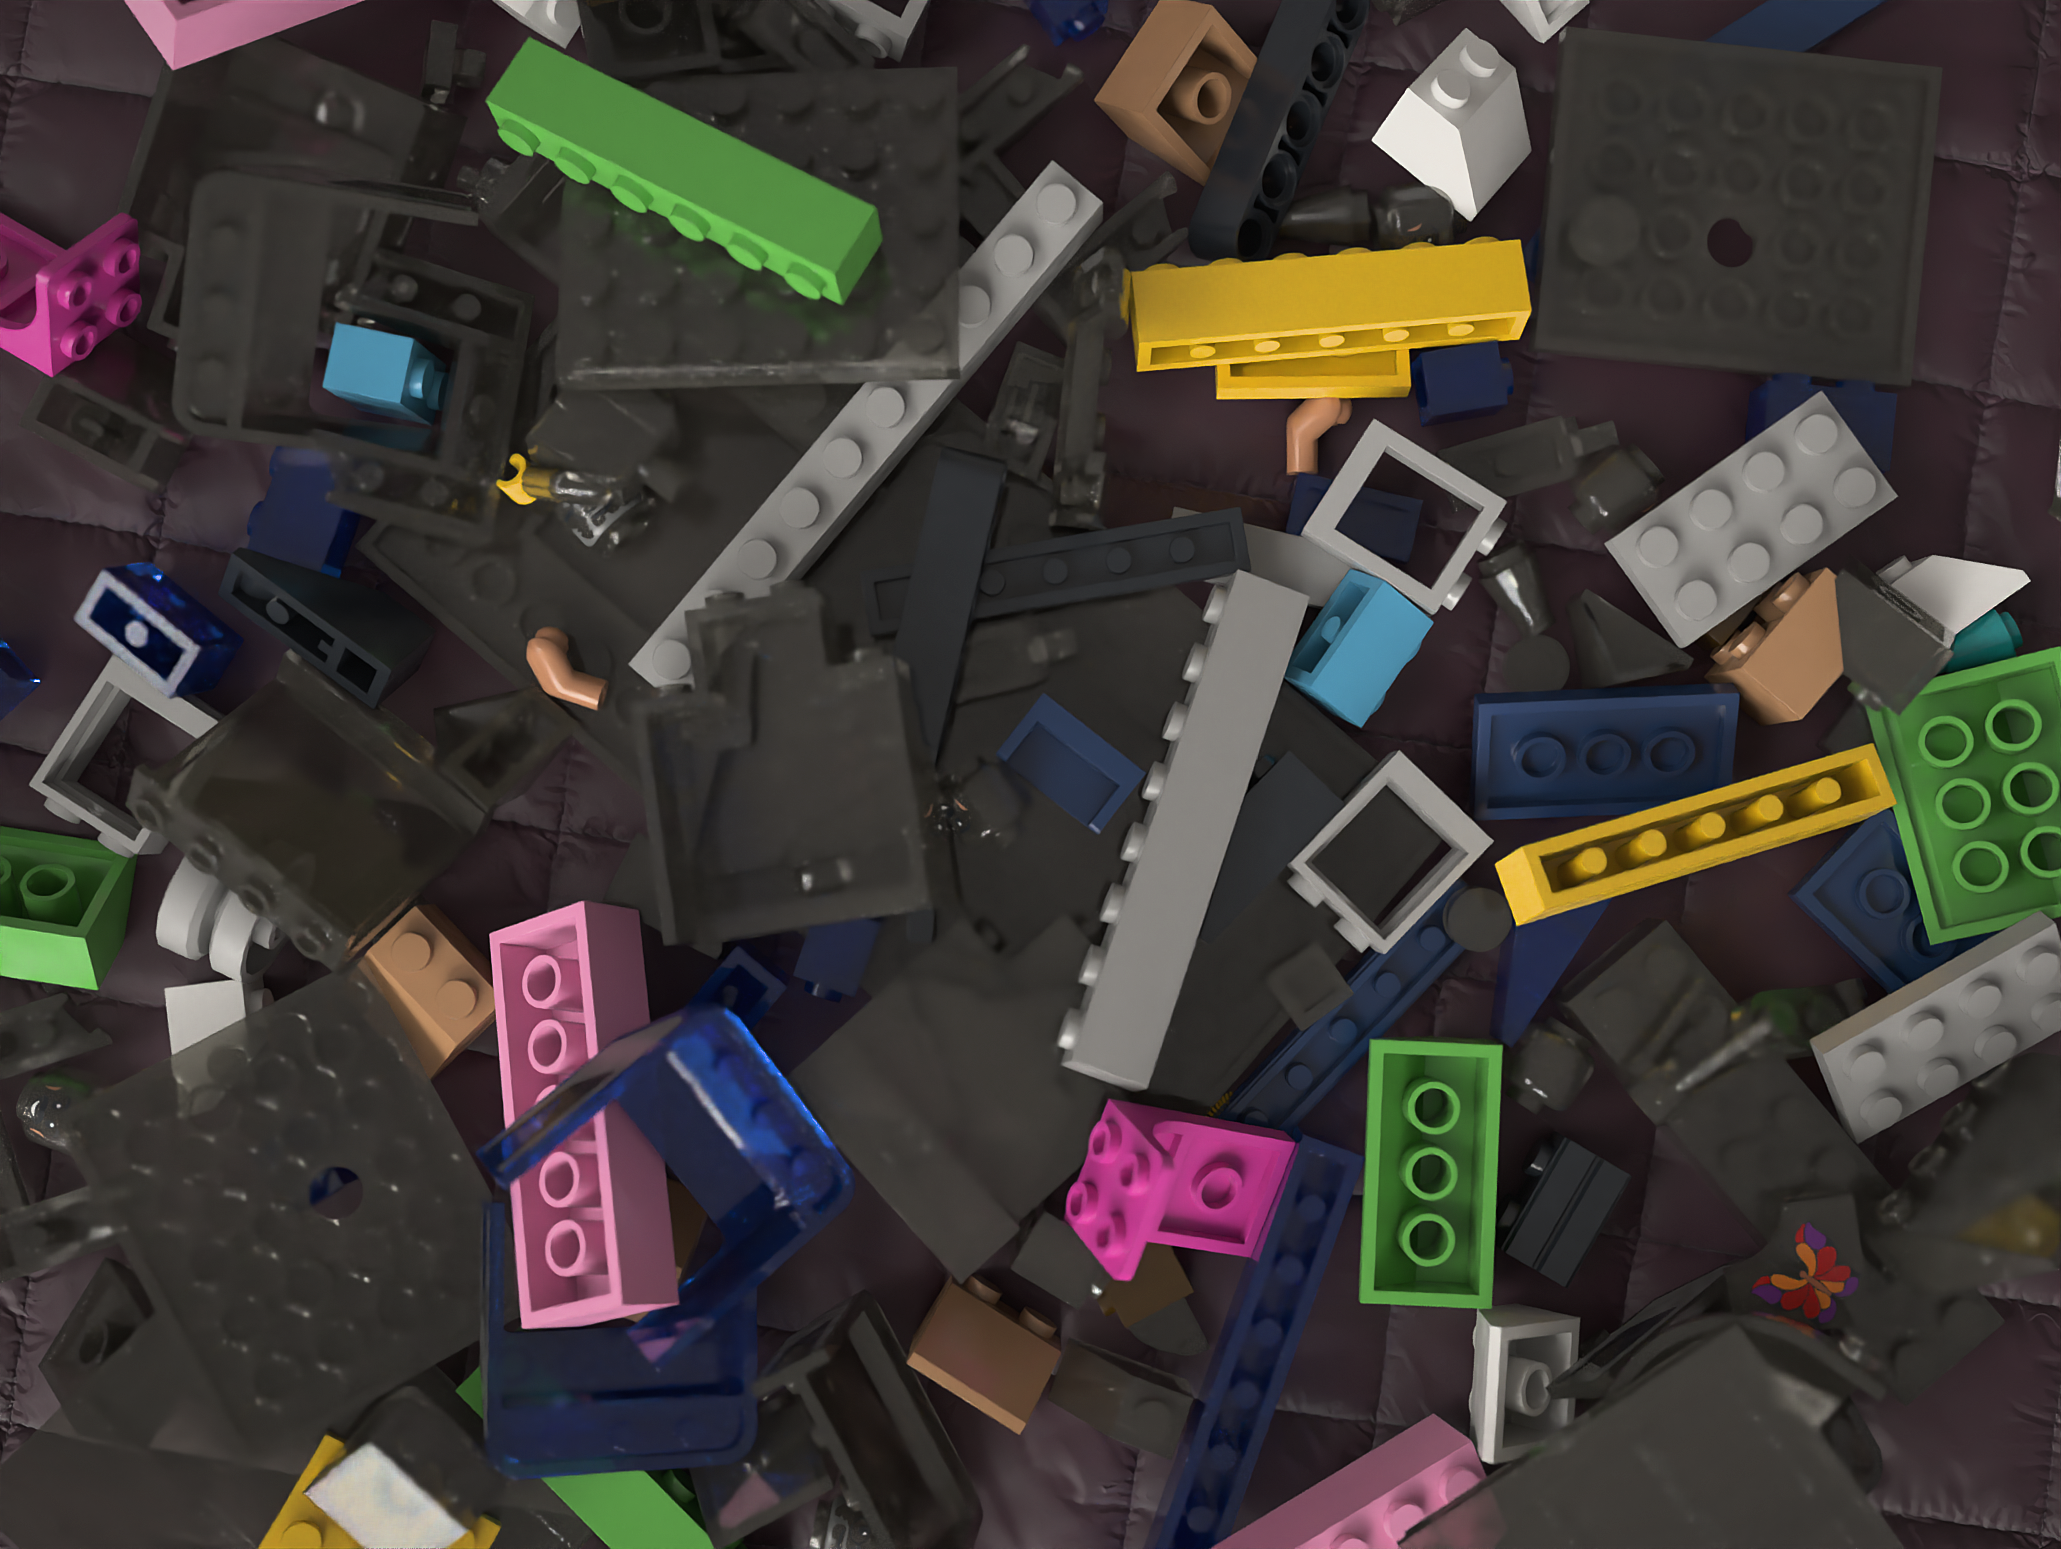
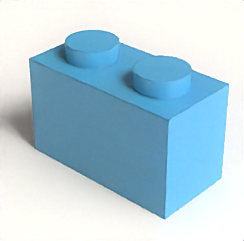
[322,322,450,426]
[1284,568,1434,728]

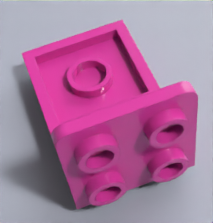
[0,212,142,377]
[1064,1099,1296,1280]

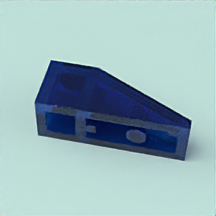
[1489,897,1613,1048]

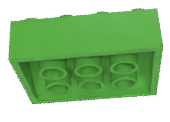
[1863,646,2061,945]

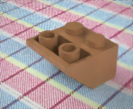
[1704,567,1845,726]

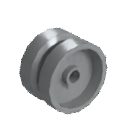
[156,817,315,985]

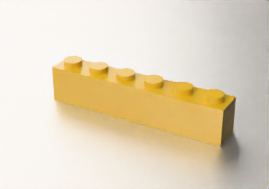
[1129,237,1532,372]
[1495,743,1897,926]

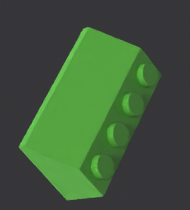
[0,826,138,990]
[1359,1036,1503,1309]

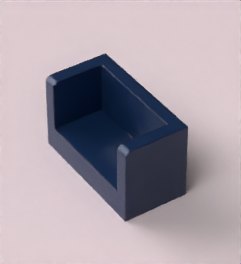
[995,693,1146,835]

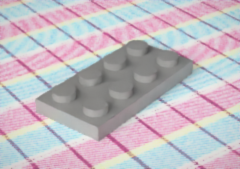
[1604,391,1898,649]
[1809,910,2061,1144]

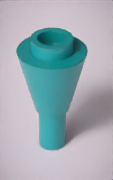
[1896,608,2023,685]

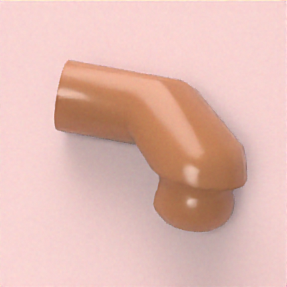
[1286,397,1352,476]
[526,626,609,711]

